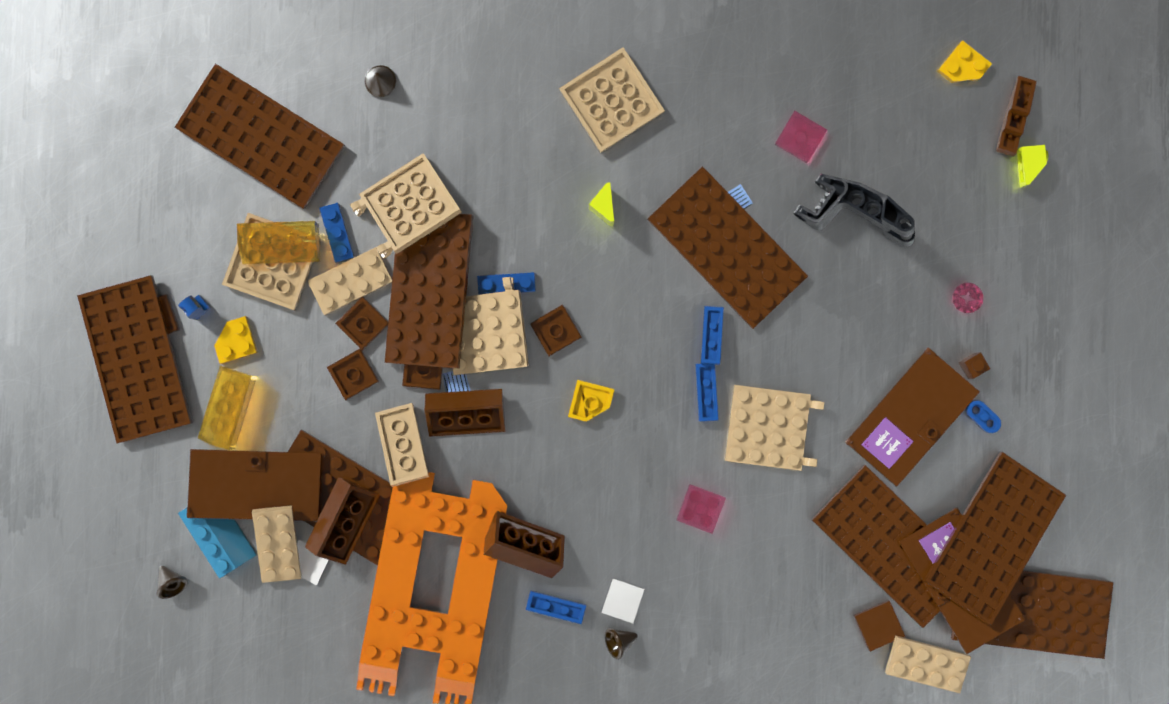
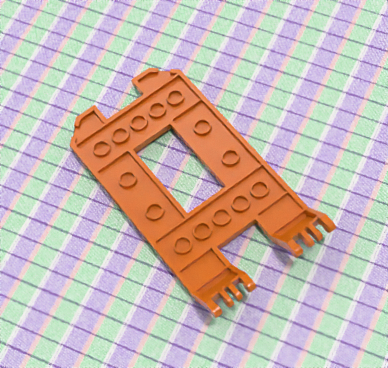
[356,472,508,704]

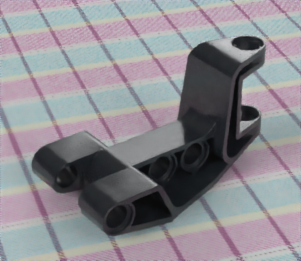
[793,173,915,247]

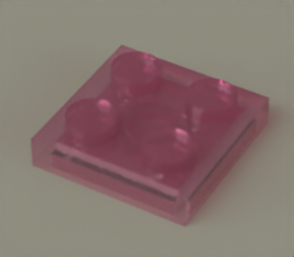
[775,111,827,163]
[676,484,726,534]

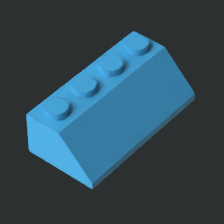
[178,508,257,579]

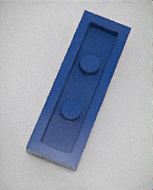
[319,202,355,263]
[477,272,536,295]
[701,306,724,365]
[695,364,718,421]
[526,590,586,624]

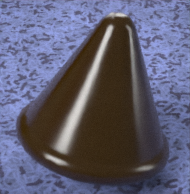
[364,65,396,97]
[156,566,188,599]
[605,628,638,660]

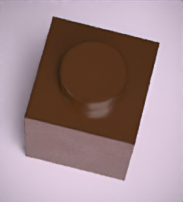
[958,352,991,379]

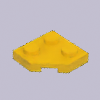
[937,40,992,83]
[214,316,258,364]
[568,380,614,422]

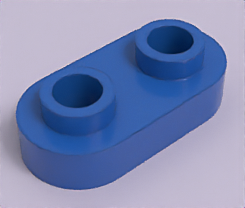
[966,401,1001,433]

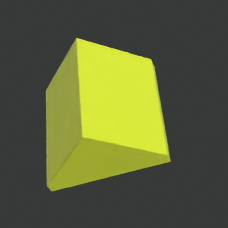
[589,182,614,226]

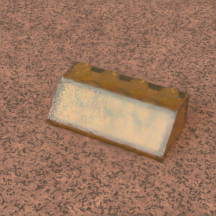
[237,221,320,265]
[197,365,257,450]

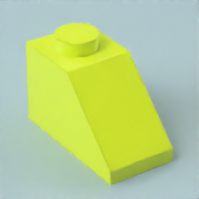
[1017,145,1049,188]

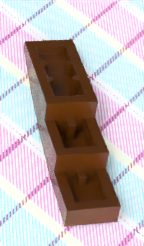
[996,76,1037,157]

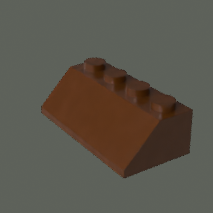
[424,389,505,437]
[305,477,380,565]
[483,511,565,578]

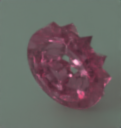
[952,283,983,313]

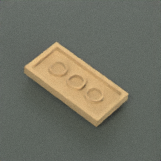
[307,247,392,315]
[375,403,430,487]
[252,506,301,583]
[885,636,971,693]

